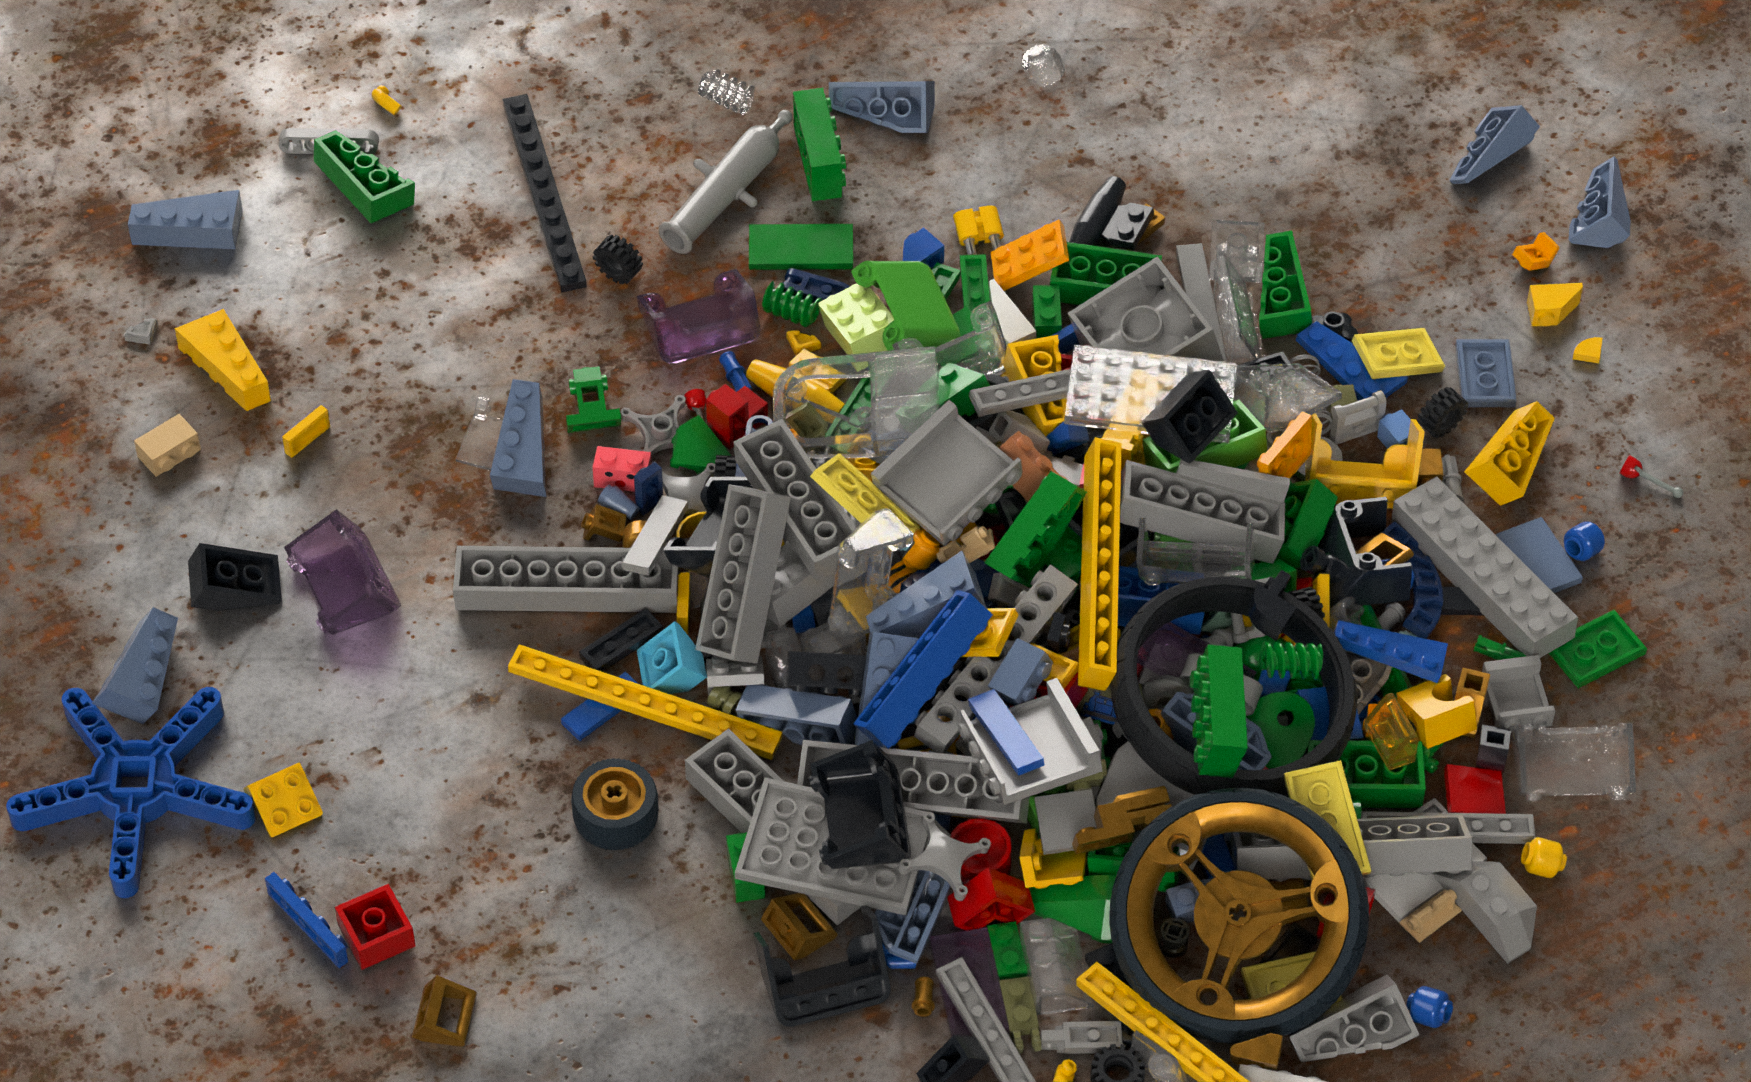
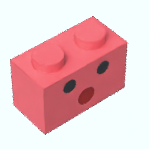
[593,446,652,492]

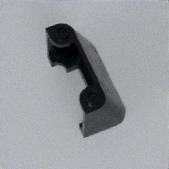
[663,477,753,578]
[809,740,911,869]

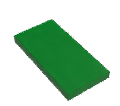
[749,224,853,270]

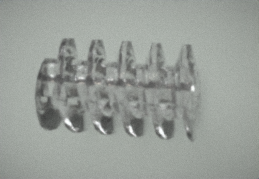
[698,69,755,116]

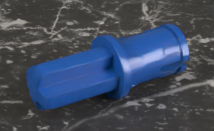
[719,351,752,392]

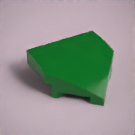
[670,415,732,475]

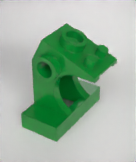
[566,366,621,433]

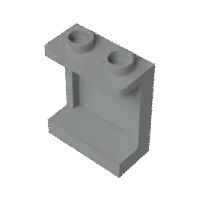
[1482,655,1555,733]

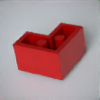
[706,384,768,450]
[947,867,1036,933]

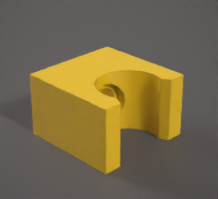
[1396,674,1477,749]

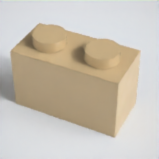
[134,414,201,477]

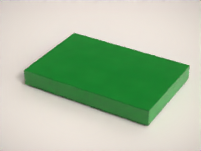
[1549,610,1647,688]

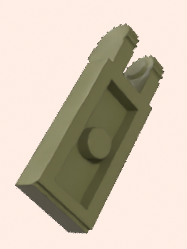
[999,977,1042,1054]

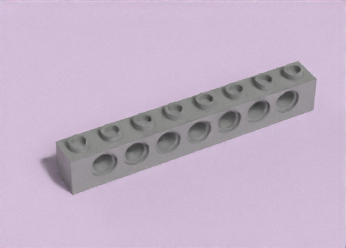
[914,565,1078,754]

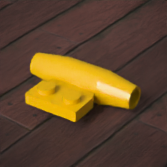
[746,349,848,423]

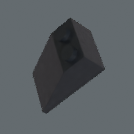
[188,543,282,611]

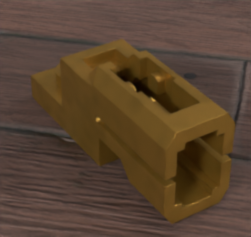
[1072,785,1172,854]

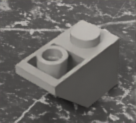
[989,410,1050,455]

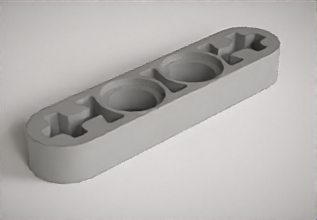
[278,128,379,155]

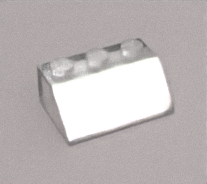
[1019,918,1094,1015]

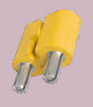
[953,205,1004,255]

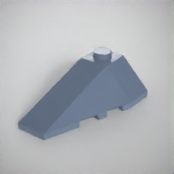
[1449,105,1540,184]

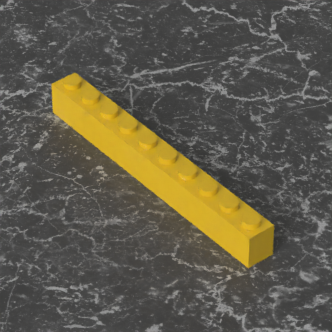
[1078,437,1122,691]

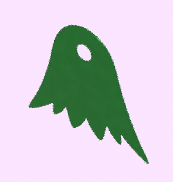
[1176,692,1315,769]

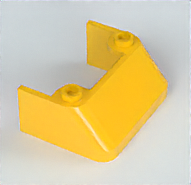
[1305,411,1425,509]

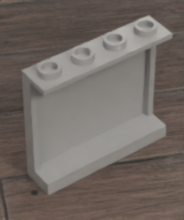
[871,400,1023,546]
[958,678,1102,805]

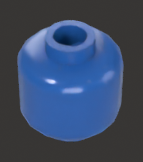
[1563,521,1605,561]
[1406,986,1453,1028]

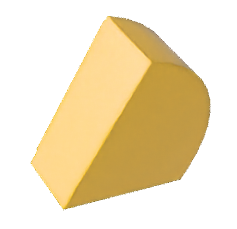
[786,330,821,355]
[1572,337,1603,364]

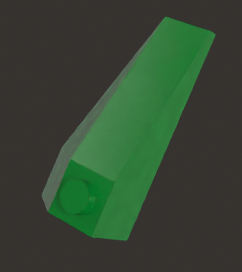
[1021,875,1116,944]

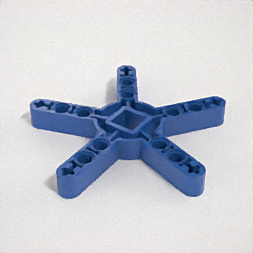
[6,687,256,898]

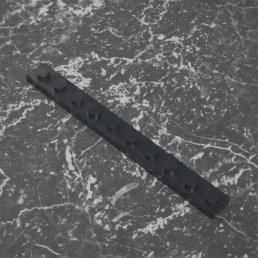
[503,94,587,293]

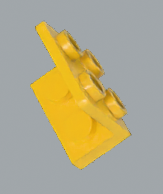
[243,762,323,838]
[1019,829,1087,889]

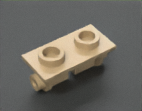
[936,526,995,563]
[1399,889,1462,943]

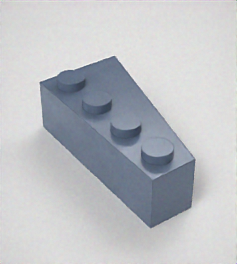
[92,607,178,724]
[854,632,919,748]

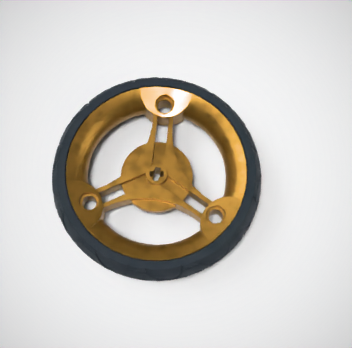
[1109,788,1369,1044]

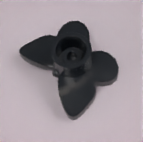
[1312,312,1359,343]

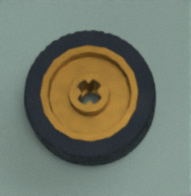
[571,758,659,850]

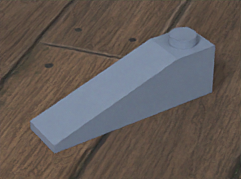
[829,81,935,133]
[1569,156,1631,248]

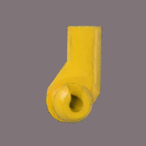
[372,85,402,115]
[1053,1059,1077,1082]

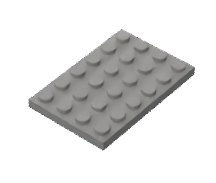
[735,777,934,915]

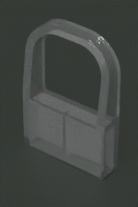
[773,346,940,458]

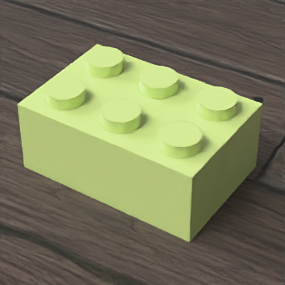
[818,283,895,368]

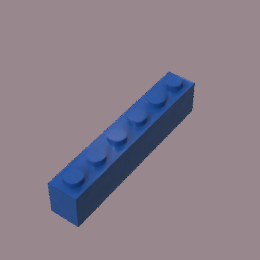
[853,590,993,749]

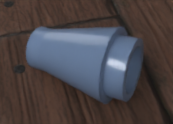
[598,484,640,521]

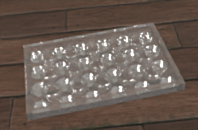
[1064,345,1236,443]

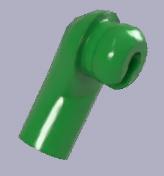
[1422,743,1444,773]

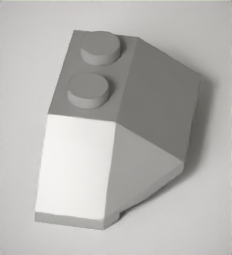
[1434,861,1537,964]

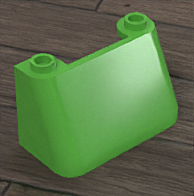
[851,261,960,370]

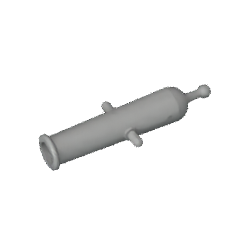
[659,110,792,254]

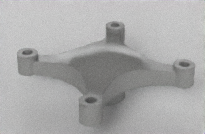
[620,395,685,456]
[662,463,715,514]
[898,812,991,901]

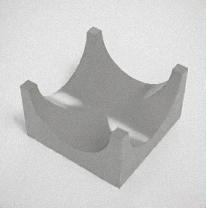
[1068,256,1224,398]

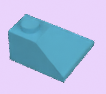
[637,621,707,694]

